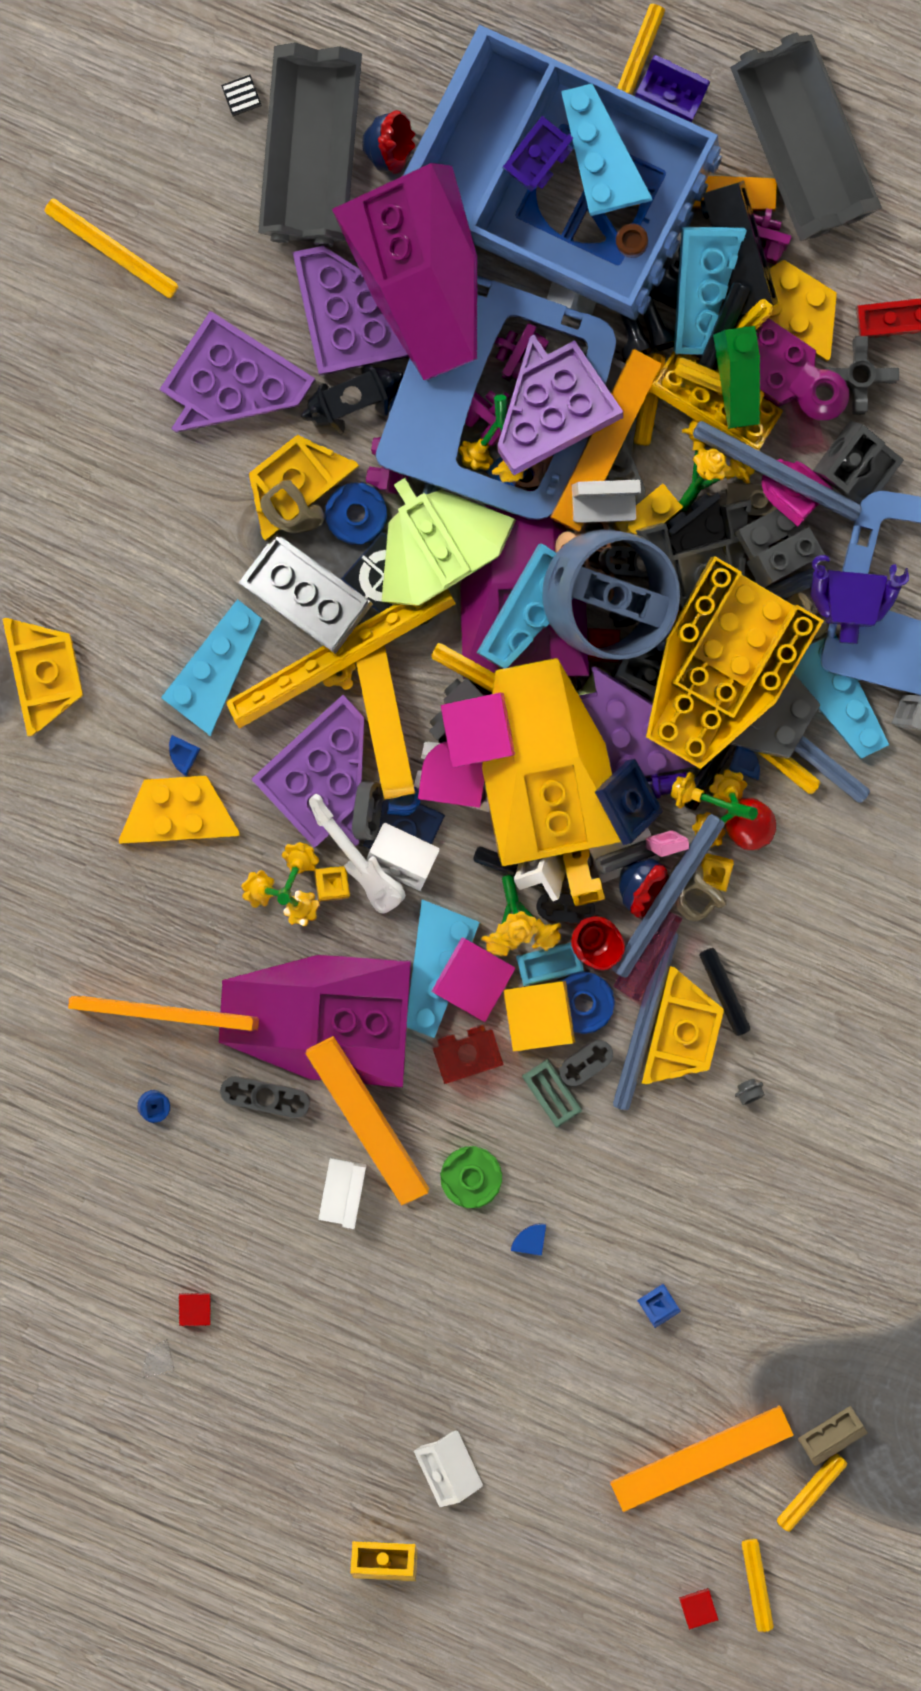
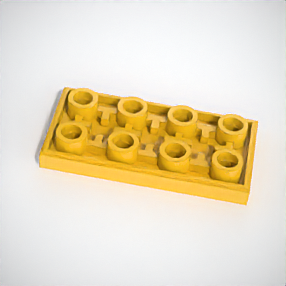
[649,351,783,451]

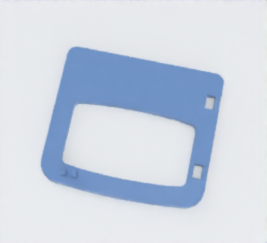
[376,276,616,520]
[820,491,921,696]

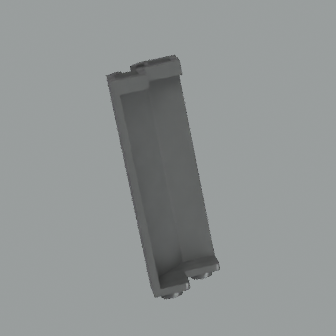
[730,32,882,241]
[258,42,362,247]

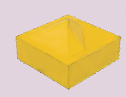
[701,853,734,892]
[314,866,350,902]

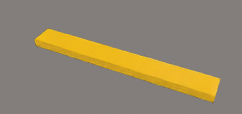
[226,589,456,729]

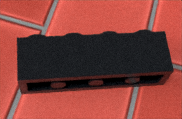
[701,181,779,316]

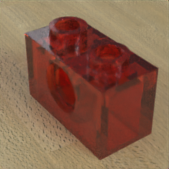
[433,1024,504,1084]

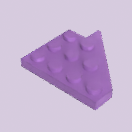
[292,246,409,376]
[159,311,316,433]
[498,335,623,475]
[579,667,694,776]
[251,695,365,848]

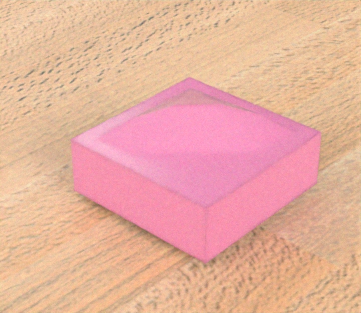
[646,830,689,857]

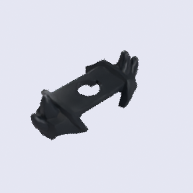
[301,365,403,435]

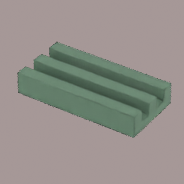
[522,1059,582,1128]

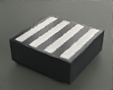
[221,75,262,117]

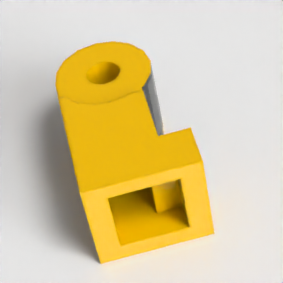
[563,849,605,906]

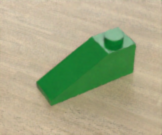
[713,326,760,429]

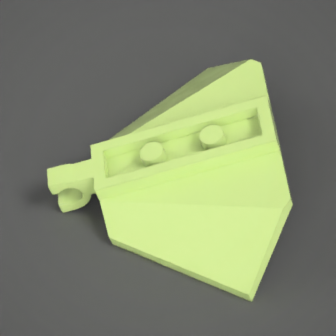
[382,478,516,606]

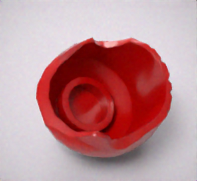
[724,798,776,850]
[571,916,625,970]

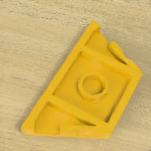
[726,260,837,362]
[249,434,359,541]
[2,618,84,737]
[119,776,240,844]
[641,966,724,1084]

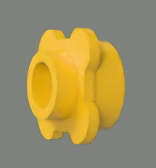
[323,663,356,690]

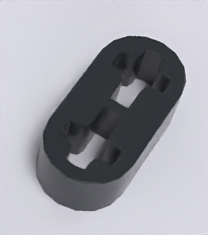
[536,893,595,923]

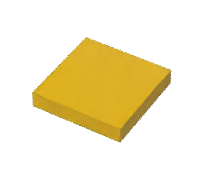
[503,981,575,1052]

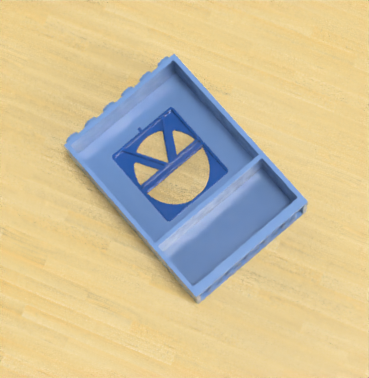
[403,24,722,321]

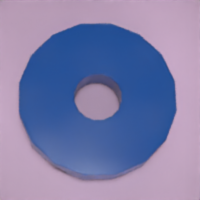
[325,483,387,545]
[562,972,615,1034]

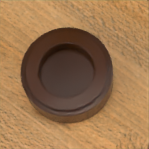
[616,224,648,258]

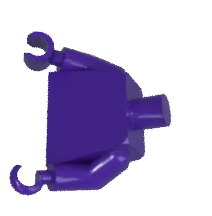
[811,555,909,644]

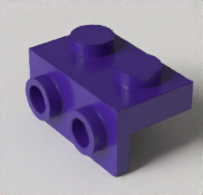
[635,55,710,123]
[502,116,574,192]

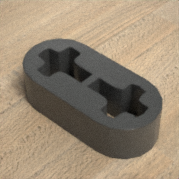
[352,782,383,840]
[559,1040,613,1086]

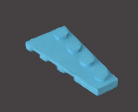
[561,83,652,216]
[674,227,747,354]
[477,544,573,669]
[161,599,263,736]
[794,634,889,759]
[407,899,480,1038]

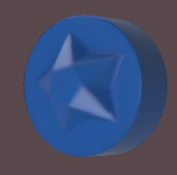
[137,1090,170,1123]

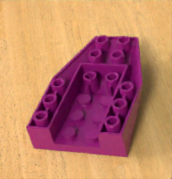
[332,163,477,380]
[460,490,589,679]
[218,955,411,1088]

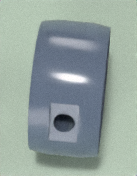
[542,530,680,660]

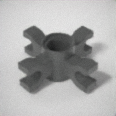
[823,336,899,415]

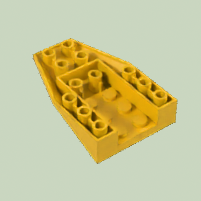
[646,556,824,769]
[482,658,621,866]

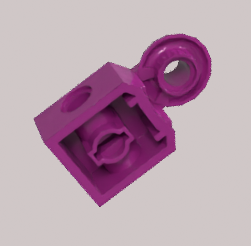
[756,318,849,421]

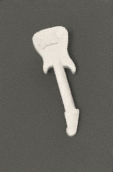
[309,794,406,914]

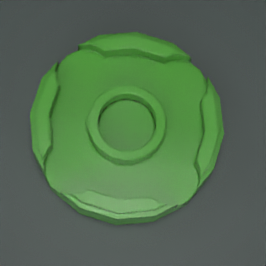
[440,1146,502,1208]

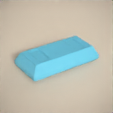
[516,942,584,986]

